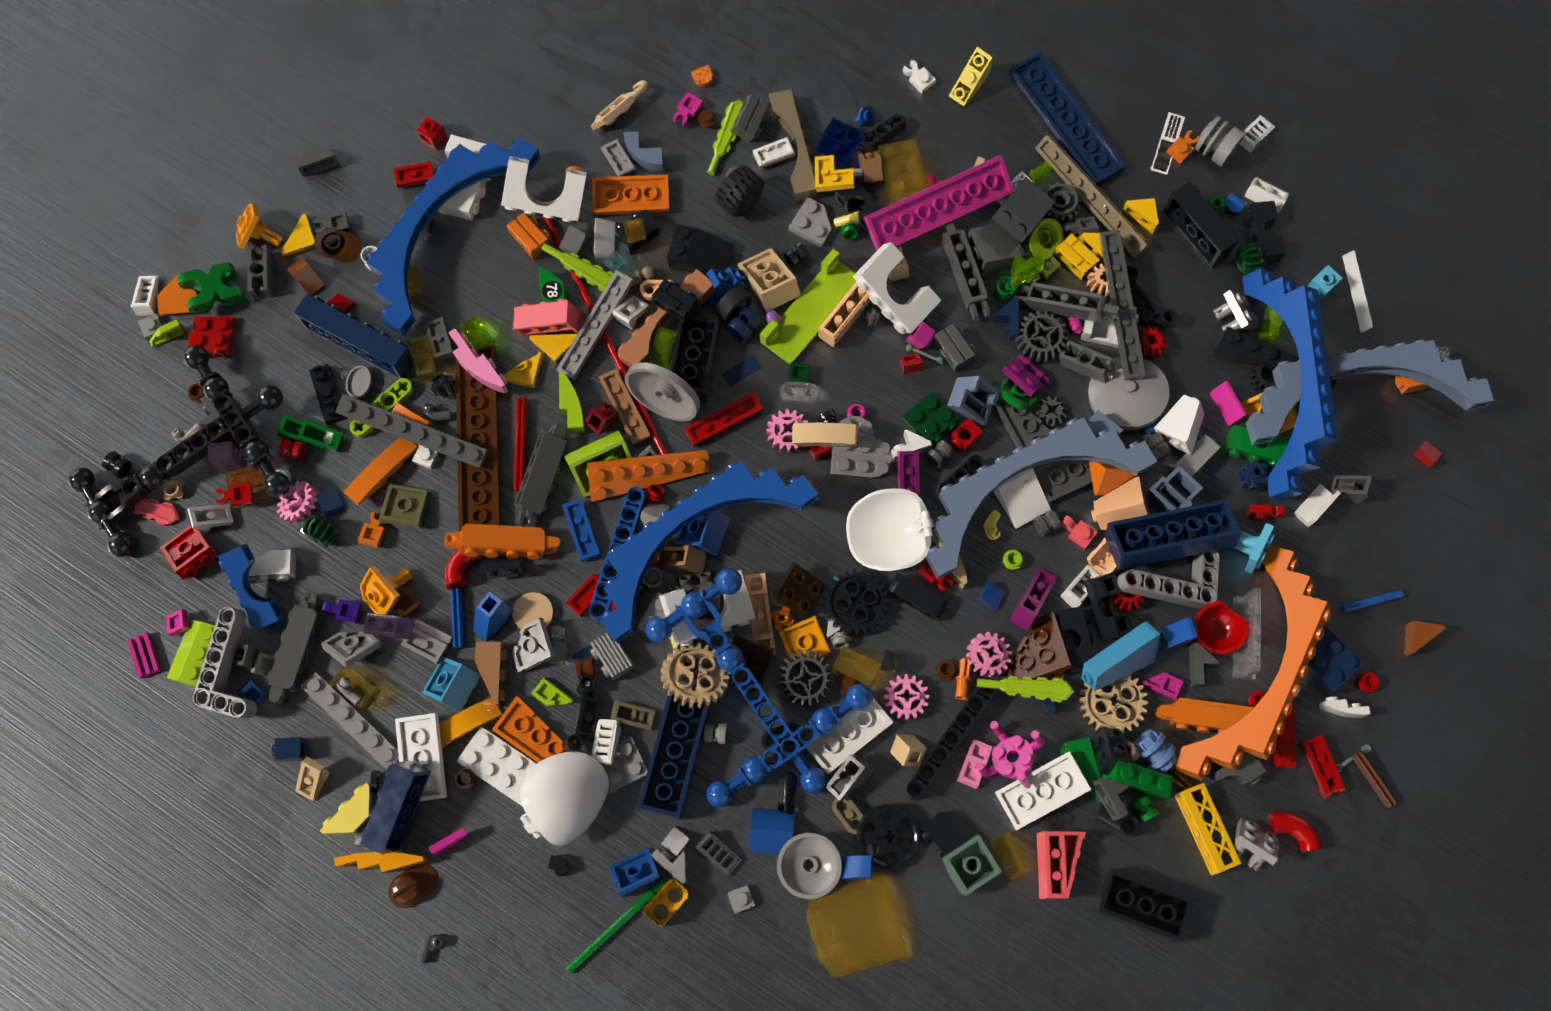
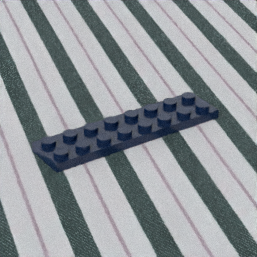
[1009,51,1126,185]

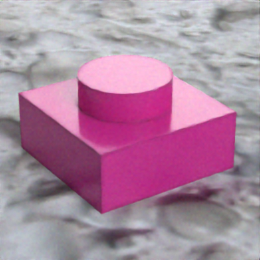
[166,609,189,637]

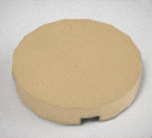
[512,592,554,629]

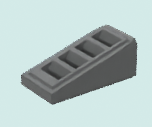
[695,831,742,876]

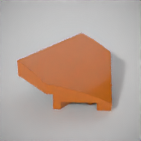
[157,275,198,315]

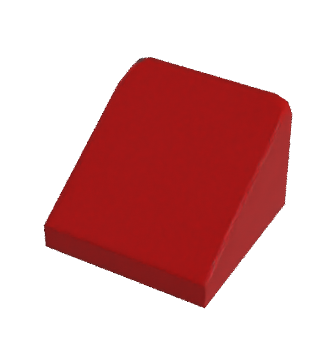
[326,293,355,315]
[1413,440,1442,468]
[809,446,833,461]

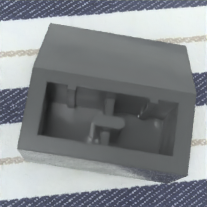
[675,571,721,616]

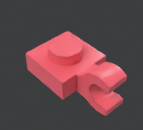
[1061,515,1097,549]

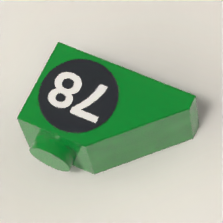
[538,266,570,302]

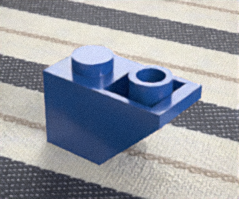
[473,591,514,642]
[1158,617,1198,651]

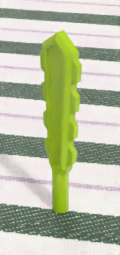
[707,100,743,175]
[541,243,614,292]
[977,676,1074,703]

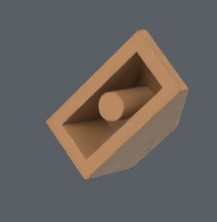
[856,149,883,184]
[659,545,707,573]

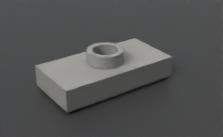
[601,139,636,177]

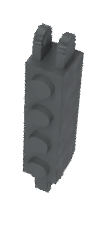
[942,221,990,320]
[1015,283,1121,323]
[514,423,567,527]
[267,593,322,706]

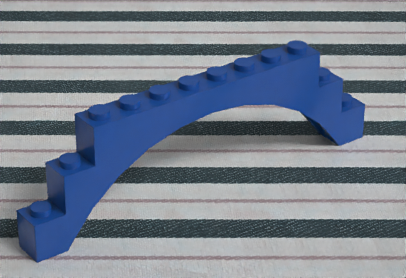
[366,137,541,336]
[1242,268,1338,501]
[600,460,819,644]

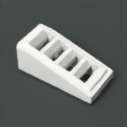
[1240,115,1275,153]
[131,276,159,316]
[1060,565,1100,608]
[592,719,622,765]

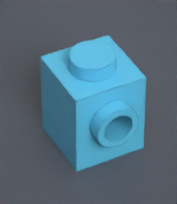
[1308,265,1342,300]

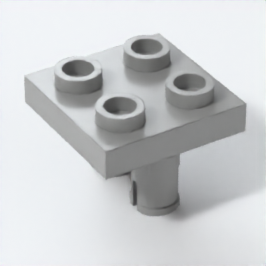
[1213,290,1260,332]
[1233,817,1280,871]

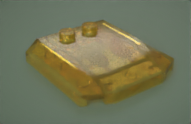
[806,871,907,978]

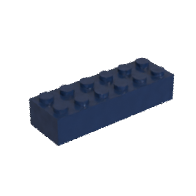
[294,294,416,379]
[1105,500,1241,570]
[638,689,712,820]

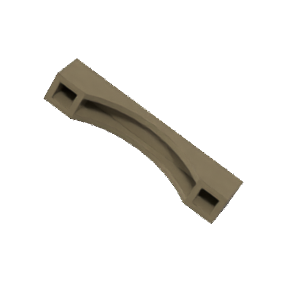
[769,89,817,202]

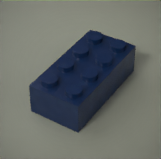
[360,761,431,854]

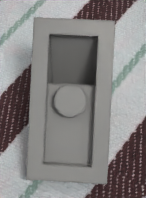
[651,849,687,886]

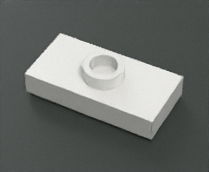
[753,137,795,169]

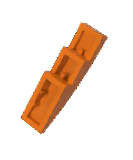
[344,437,418,505]

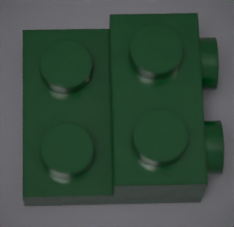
[902,392,959,445]

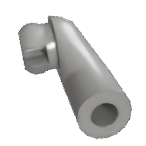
[172,423,202,442]

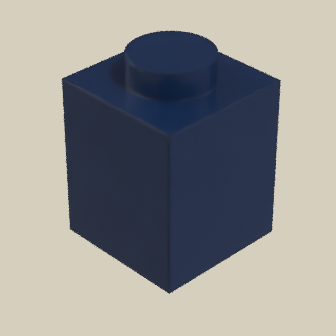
[271,737,306,762]

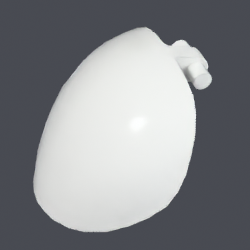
[846,488,934,571]
[520,752,609,846]

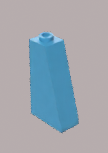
[1081,621,1160,691]

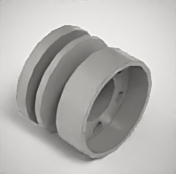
[1195,115,1246,167]

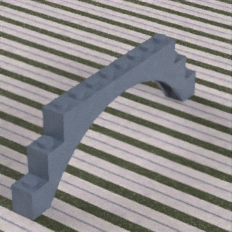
[1246,339,1494,445]
[926,417,1157,580]

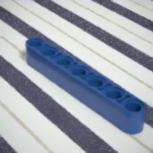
[589,487,646,623]

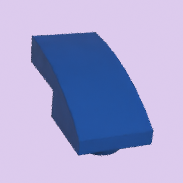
[707,267,749,290]
[838,856,873,881]

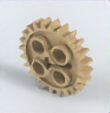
[661,643,730,708]
[1078,674,1148,734]

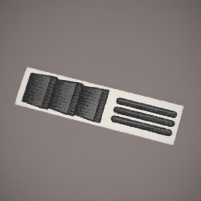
[1151,112,1185,175]

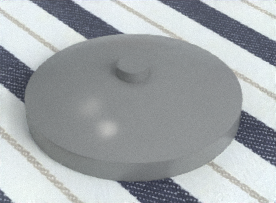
[1088,357,1169,431]
[625,363,700,421]

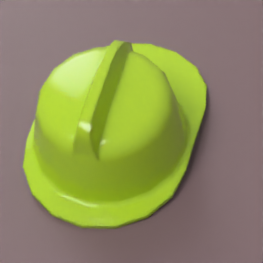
[1029,218,1063,260]

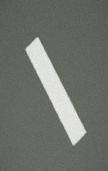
[1342,250,1373,333]

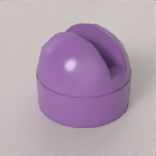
[764,310,781,325]

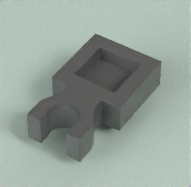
[313,211,350,234]

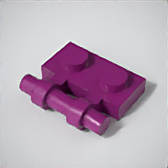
[1001,353,1051,397]

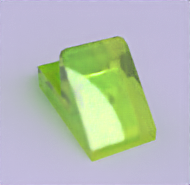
[1011,253,1046,288]
[457,315,494,351]

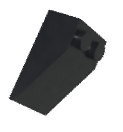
[667,224,735,275]

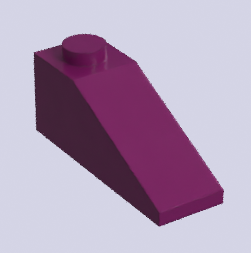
[1009,567,1057,631]

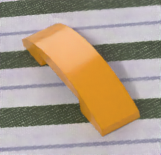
[439,697,502,749]

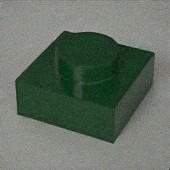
[788,362,810,385]

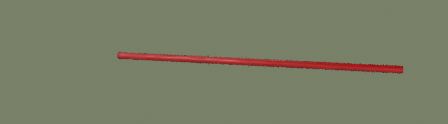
[541,214,669,455]

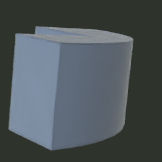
[623,131,664,173]

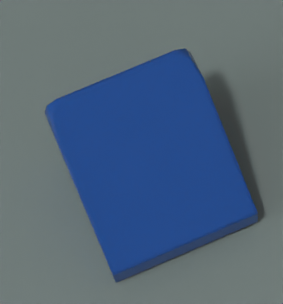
[315,489,344,516]
[978,581,1005,610]
[236,678,267,705]

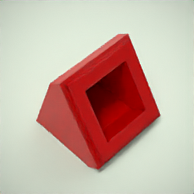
[899,353,923,375]

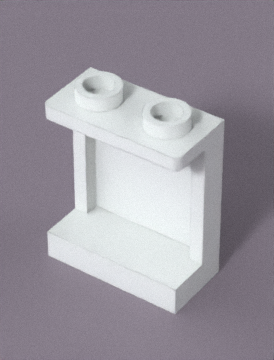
[1080,307,1139,348]

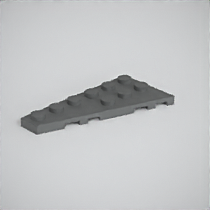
[994,395,1092,504]

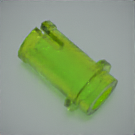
[1027,161,1052,183]

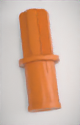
[955,658,972,700]

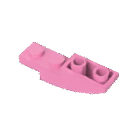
[449,329,508,393]

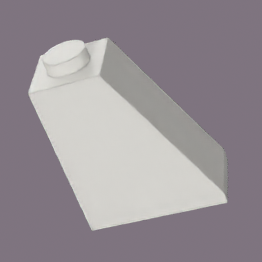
[1154,395,1204,454]

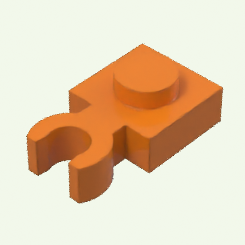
[1166,130,1199,164]
[358,511,385,548]

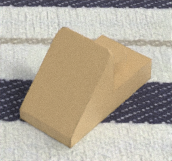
[295,757,330,801]

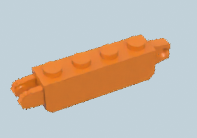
[444,524,561,560]
[1154,698,1254,734]

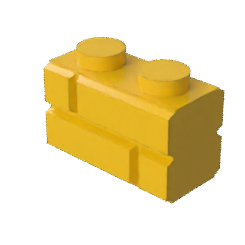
[1054,233,1100,280]

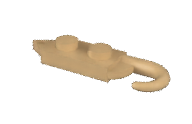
[591,80,648,131]

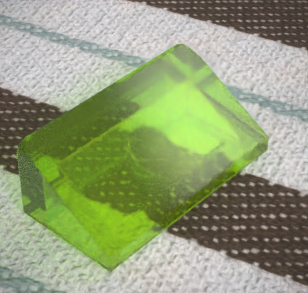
[1259,305,1282,343]

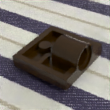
[772,563,826,620]

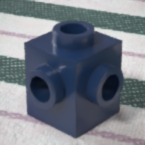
[1238,460,1270,491]

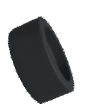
[715,286,752,323]

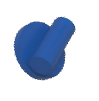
[855,106,874,126]
[1226,193,1247,214]

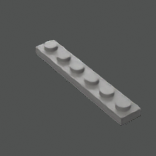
[556,270,634,381]
[300,672,399,770]

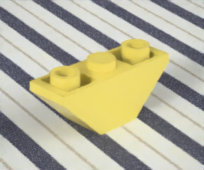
[949,47,993,106]
[320,783,375,835]

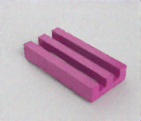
[127,632,161,679]

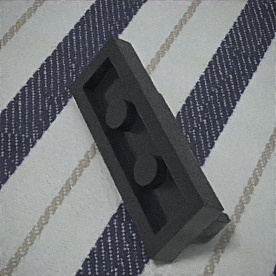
[309,364,345,424]

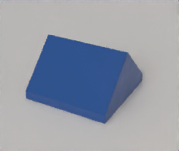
[749,809,795,855]
[609,848,662,897]

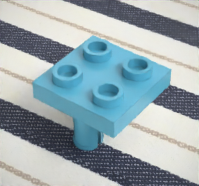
[1232,523,1275,574]

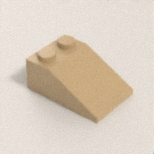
[737,248,801,312]

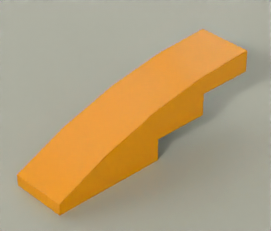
[334,852,428,873]

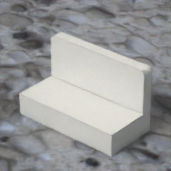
[1293,484,1341,527]

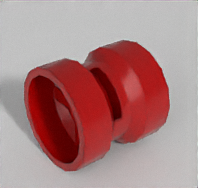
[278,438,306,462]

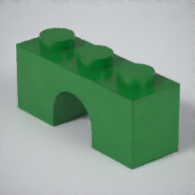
[1223,425,1289,469]
[1102,760,1174,798]

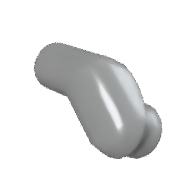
[337,677,363,706]

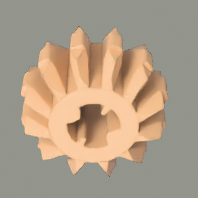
[1087,263,1109,297]

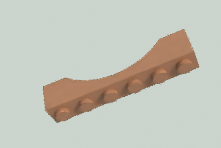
[617,269,715,368]

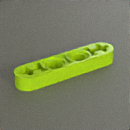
[350,378,414,438]

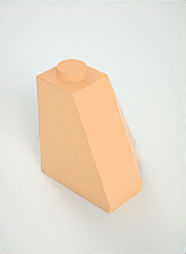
[1091,477,1150,530]

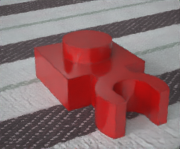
[215,482,254,506]
[1246,505,1286,521]
[917,560,953,592]

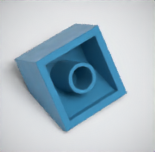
[422,657,481,712]

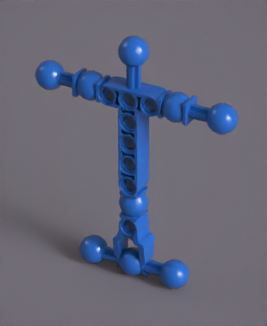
[645,568,873,808]

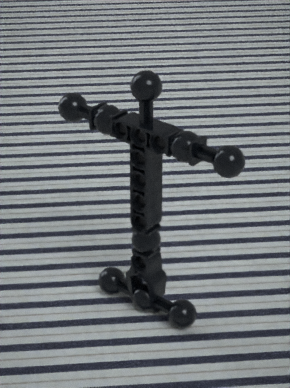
[68,345,290,557]

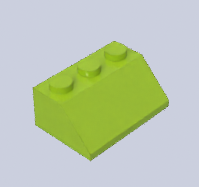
[564,431,632,498]
[167,620,227,687]

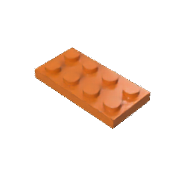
[592,174,670,216]

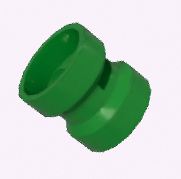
[995,276,1017,302]
[1130,795,1159,824]

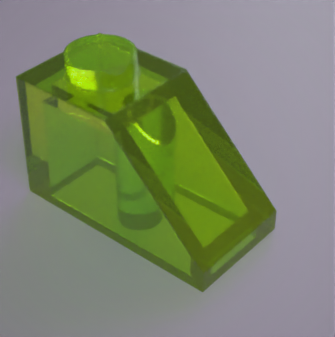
[649,326,677,370]

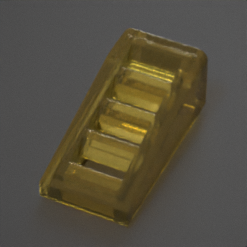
[623,218,646,243]

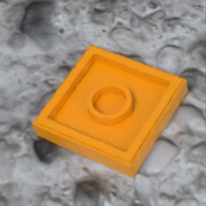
[778,616,832,670]

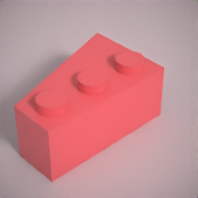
[513,299,585,336]
[1037,831,1086,899]

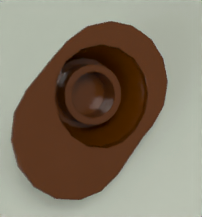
[314,228,362,262]
[389,864,438,908]

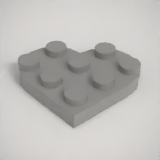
[830,416,892,478]

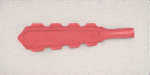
[94,486,180,526]

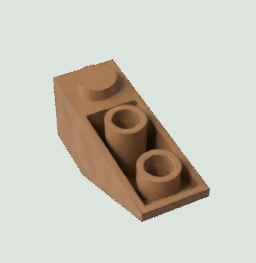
[475,642,507,707]

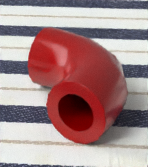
[445,550,483,590]
[1268,812,1323,852]

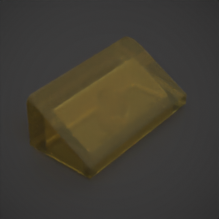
[989,831,1031,880]

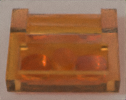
[225,466,273,508]

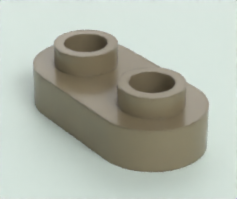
[832,796,866,835]

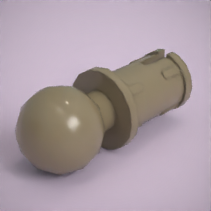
[628,266,656,287]

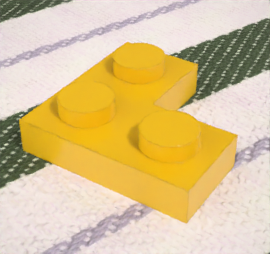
[815,155,855,192]

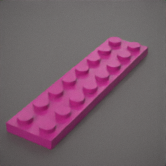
[864,155,1014,251]

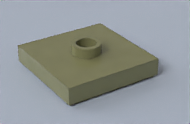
[379,484,430,529]

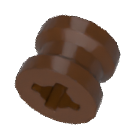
[575,657,595,680]

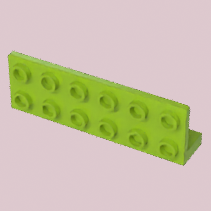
[760,249,856,365]

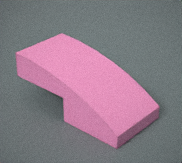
[957,739,993,789]

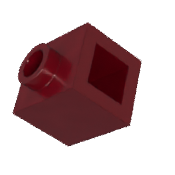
[584,402,620,435]

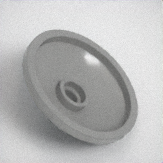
[777,833,842,899]

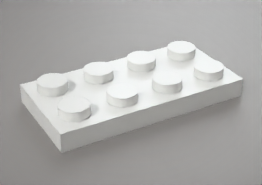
[805,698,893,776]
[395,713,447,801]
[456,726,536,806]
[995,751,1091,830]

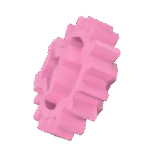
[766,409,808,453]
[277,481,318,524]
[966,632,1012,678]
[884,674,929,720]

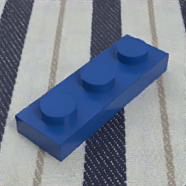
[562,499,601,562]

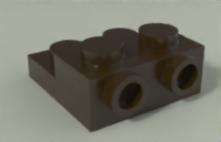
[727,635,774,692]

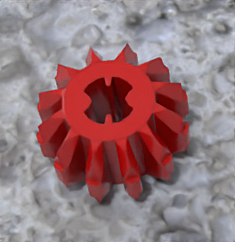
[1138,325,1168,360]
[1113,578,1144,612]

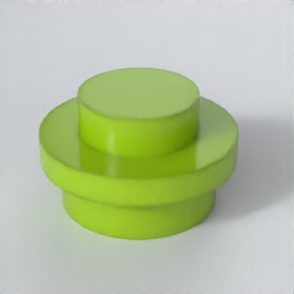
[1003,550,1024,570]

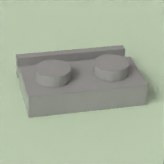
[401,619,453,664]

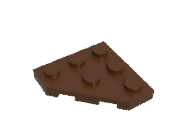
[1007,612,1073,680]

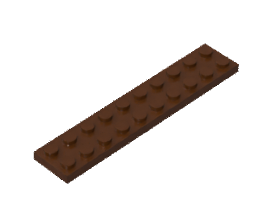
[455,345,501,532]

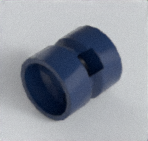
[726,305,763,343]

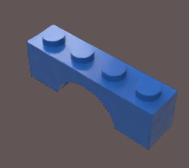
[218,543,284,630]

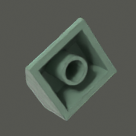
[942,834,1002,896]

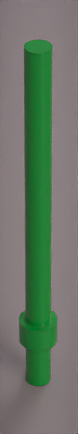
[565,877,667,974]

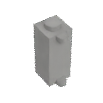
[1166,433,1220,477]

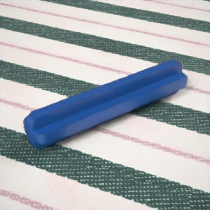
[450,588,465,649]

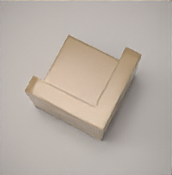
[890,734,927,766]

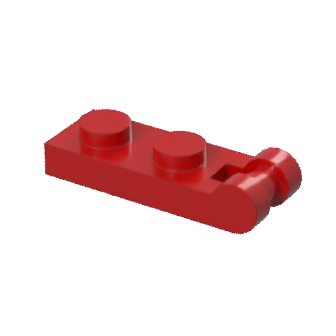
[1301,735,1345,799]

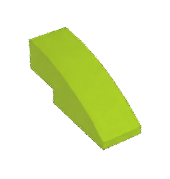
[559,372,586,434]

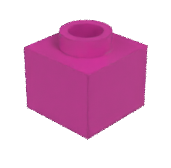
[906,322,935,349]

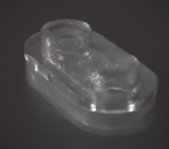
[780,382,819,404]

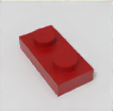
[394,161,434,188]

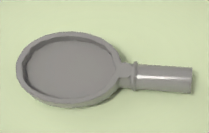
[346,365,372,420]

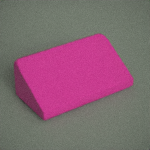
[1210,381,1247,426]

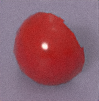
[1194,601,1249,654]

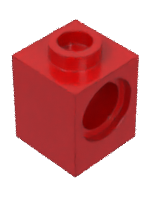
[416,116,447,150]
[950,418,983,453]

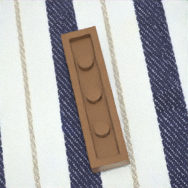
[598,369,651,446]

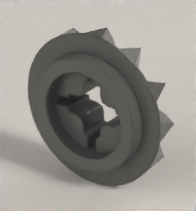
[1035,396,1068,427]

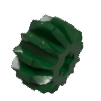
[1235,243,1264,275]
[301,516,338,547]

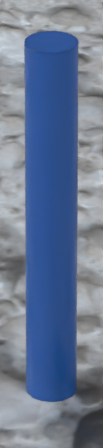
[1342,590,1404,613]

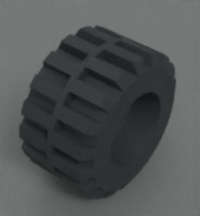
[715,165,765,218]

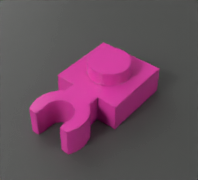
[673,92,704,127]

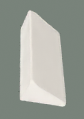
[1245,177,1289,213]
[594,218,616,258]

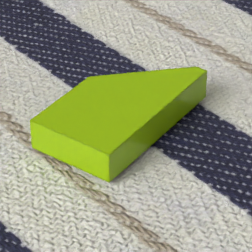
[149,319,186,347]
[531,678,574,707]

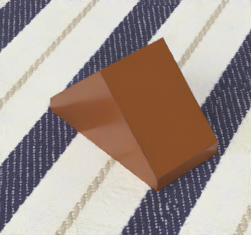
[287,258,326,296]
[1404,621,1446,656]

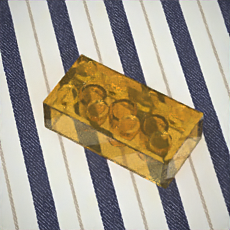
[878,139,928,205]

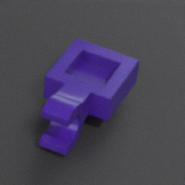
[322,599,362,624]

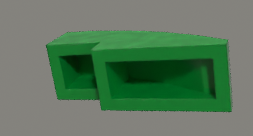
[277,414,343,452]

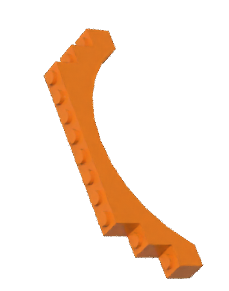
[1174,545,1332,781]

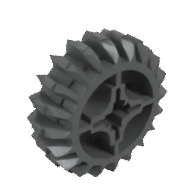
[1015,310,1069,363]
[777,650,833,706]

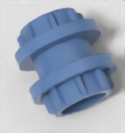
[1133,729,1177,773]

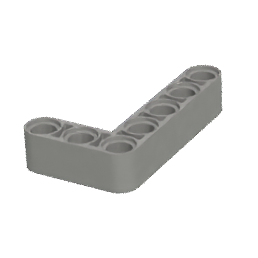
[1117,550,1220,609]
[193,607,257,719]

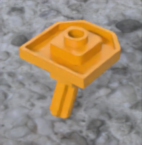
[236,202,282,250]
[360,566,412,616]

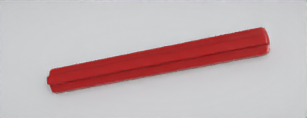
[514,397,528,492]

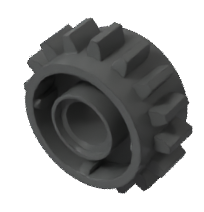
[1043,182,1081,224]

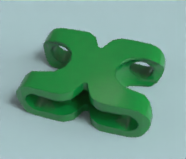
[177,262,246,313]

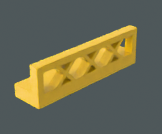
[1174,783,1241,875]

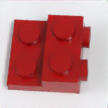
[188,316,236,358]
[160,524,218,580]

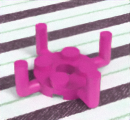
[976,721,1046,788]

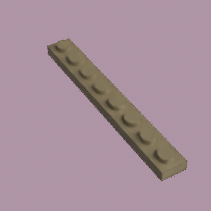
[1035,134,1150,258]

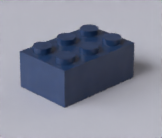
[1282,625,1364,696]

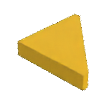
[280,213,315,258]
[529,334,577,363]
[503,352,543,388]

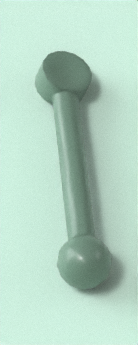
[906,344,945,364]
[1336,744,1371,772]

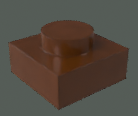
[394,589,421,619]
[835,670,860,697]

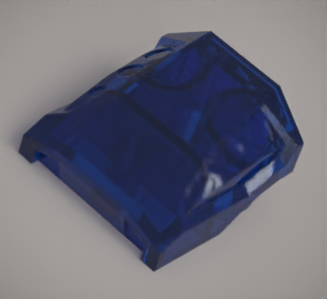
[815,117,867,165]

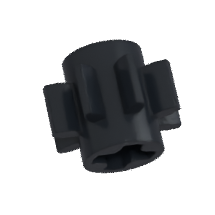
[431,373,456,398]

